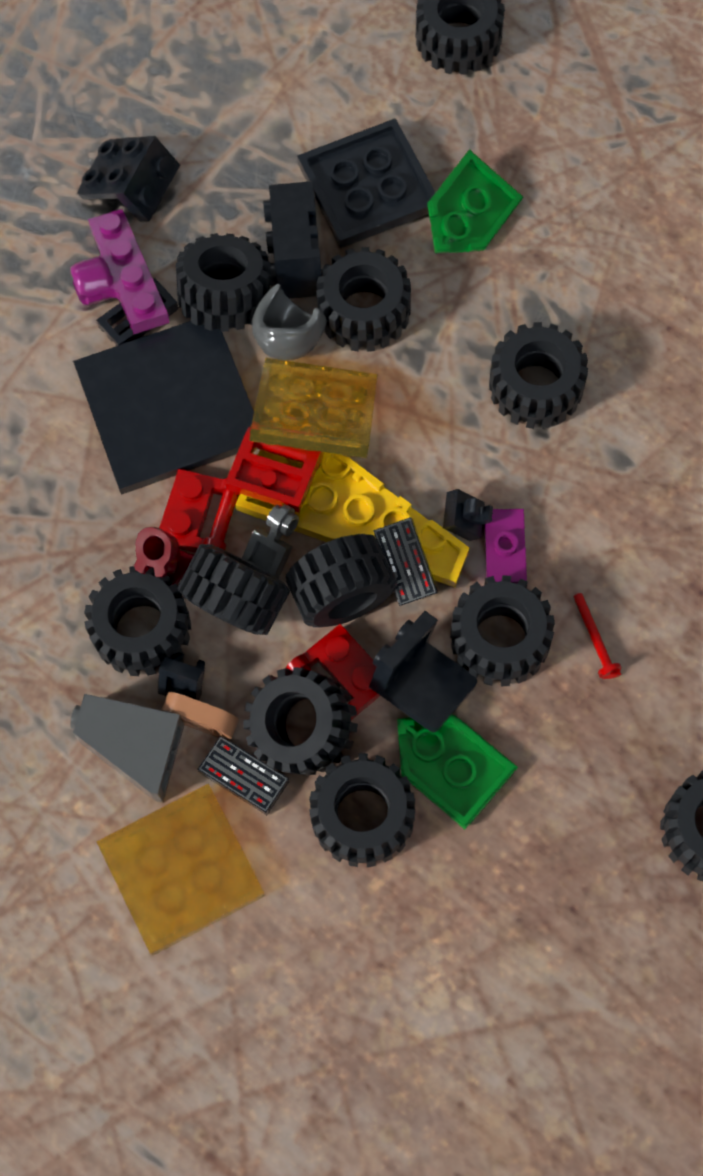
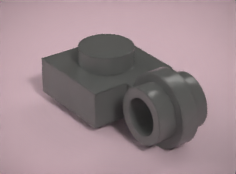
[242,504,299,579]

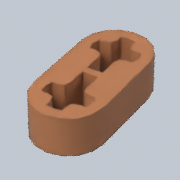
[161,692,239,740]

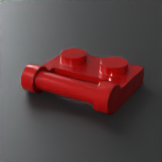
[225,426,324,513]
[159,469,240,553]
[286,624,380,720]

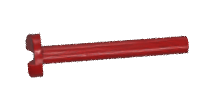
[573,593,622,679]

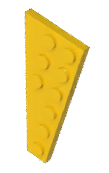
[235,406,470,588]

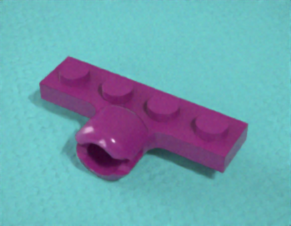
[70,209,170,334]

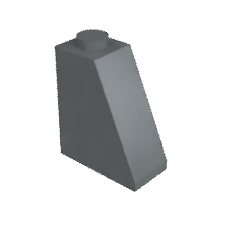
[70,694,185,803]

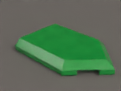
[427,149,524,254]
[397,715,518,830]

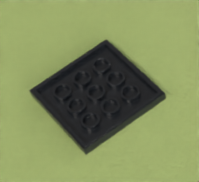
[73,321,263,495]

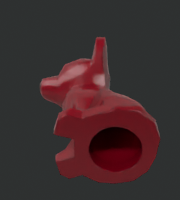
[134,527,194,586]

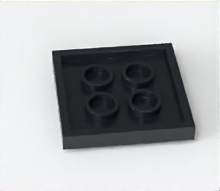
[297,118,435,249]

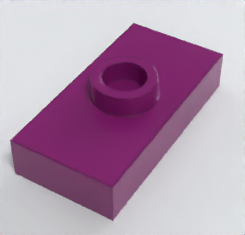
[484,509,527,584]

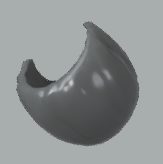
[252,284,327,361]

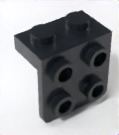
[77,136,180,222]
[369,611,477,732]

